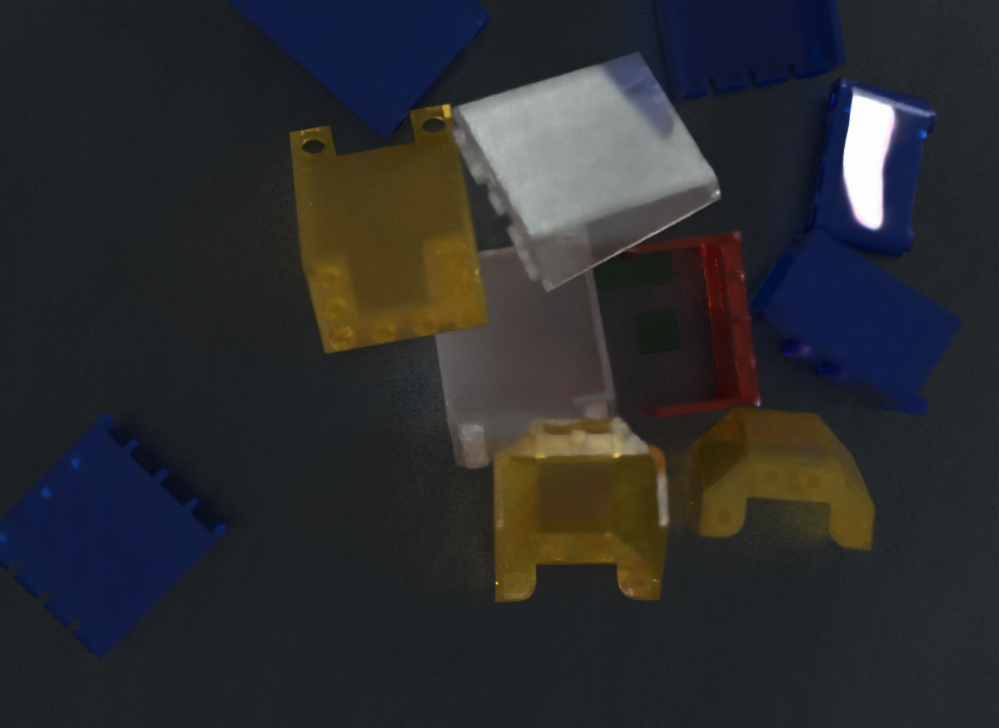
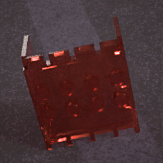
[620,231,761,417]

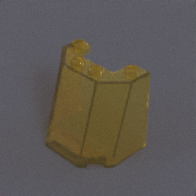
[686,407,875,550]
[494,418,669,602]

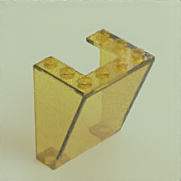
[289,104,490,354]

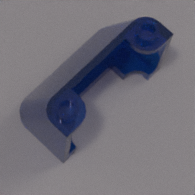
[801,77,936,260]

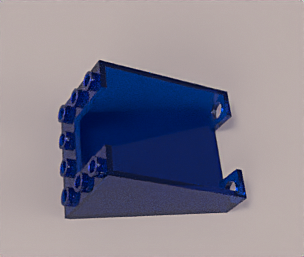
[227,0,491,143]

